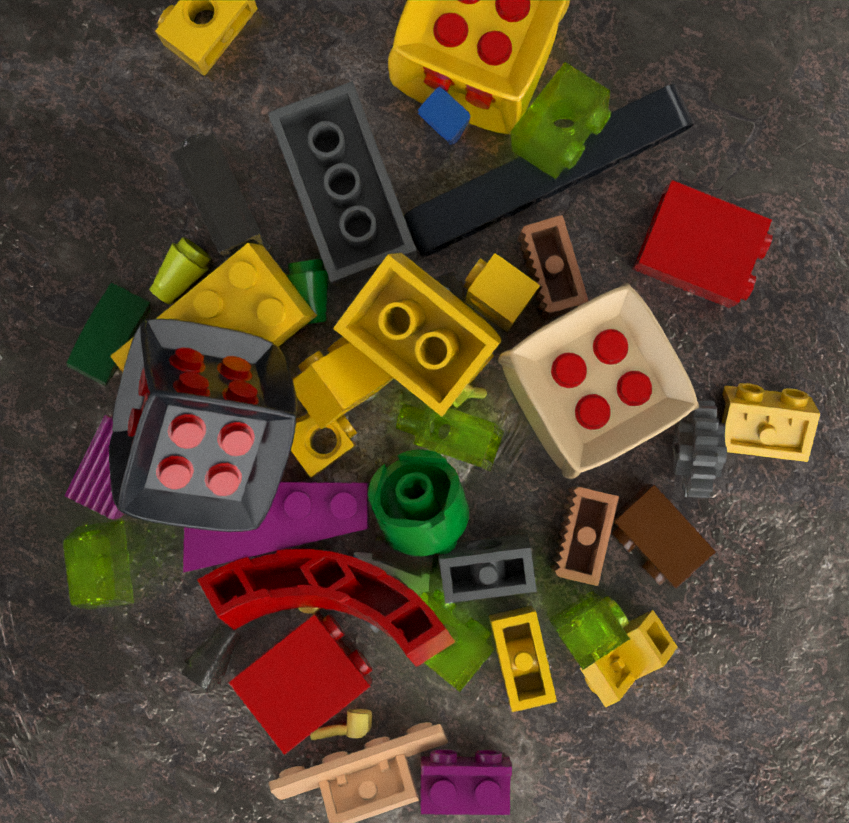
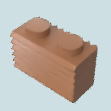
[517,215,589,319]
[550,486,619,586]

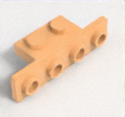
[269,722,448,823]

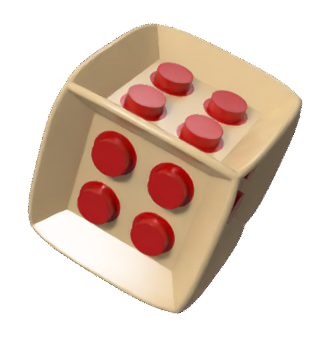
[498,283,699,479]

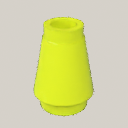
[149,237,211,305]

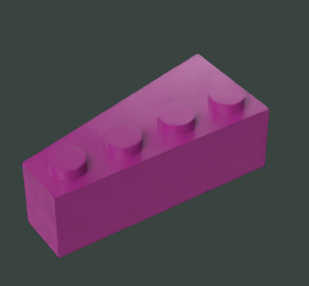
[183,481,370,573]

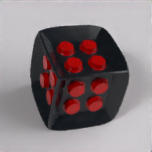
[109,319,297,532]

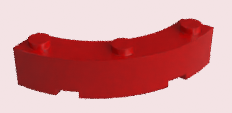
[197,549,455,667]

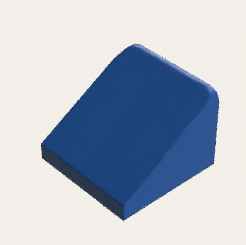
[418,87,471,145]

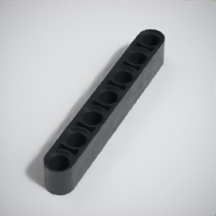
[403,84,695,257]

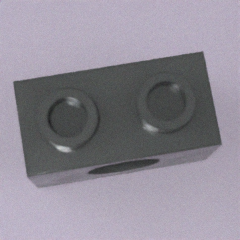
[439,533,537,604]

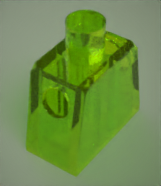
[396,404,505,472]
[63,520,134,610]

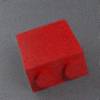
[632,180,773,308]
[228,611,373,755]

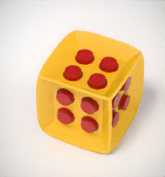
[388,0,570,135]

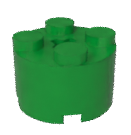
[368,449,469,556]

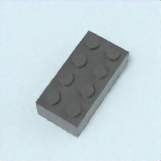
[268,81,417,289]

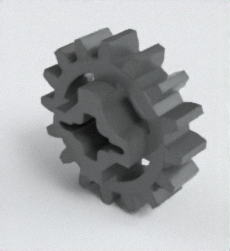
[672,400,727,498]

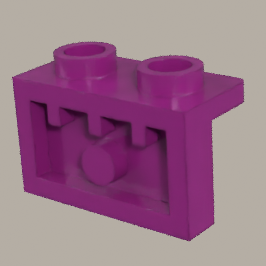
[421,749,512,815]

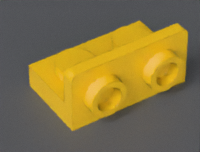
[722,383,820,462]

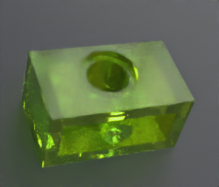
[511,62,611,179]
[418,588,494,692]
[548,591,630,670]

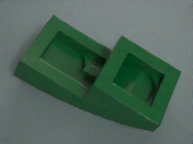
[66,282,151,387]

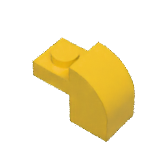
[580,610,678,708]

